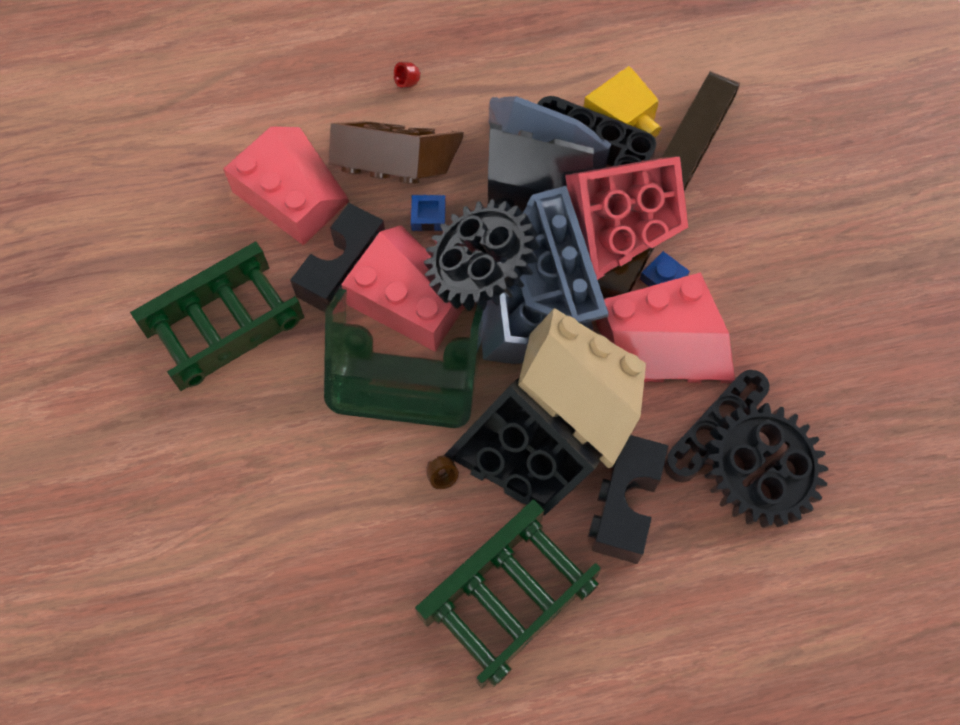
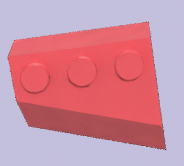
[223,126,349,245]
[565,156,688,280]
[341,225,465,352]
[595,272,735,383]

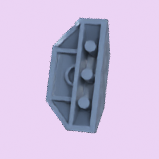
[489,96,611,170]
[520,186,609,324]

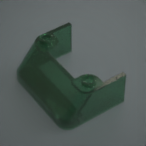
[324,289,484,428]

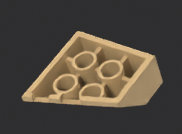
[518,308,646,468]

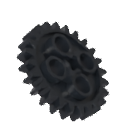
[424,200,540,311]
[702,403,828,528]

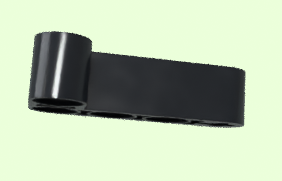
[538,96,657,166]

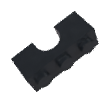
[290,203,385,316]
[588,435,669,564]

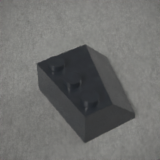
[488,122,594,214]
[443,377,602,515]

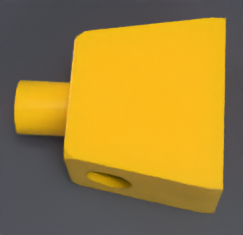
[583,66,662,138]

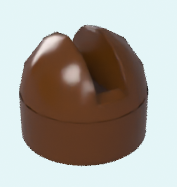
[426,456,459,490]

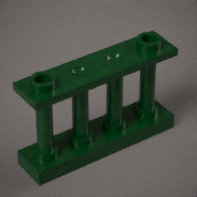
[130,241,305,391]
[415,499,601,688]

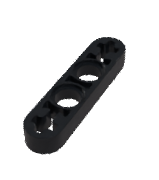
[664,370,770,482]

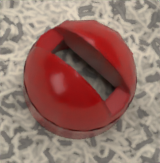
[393,62,421,88]

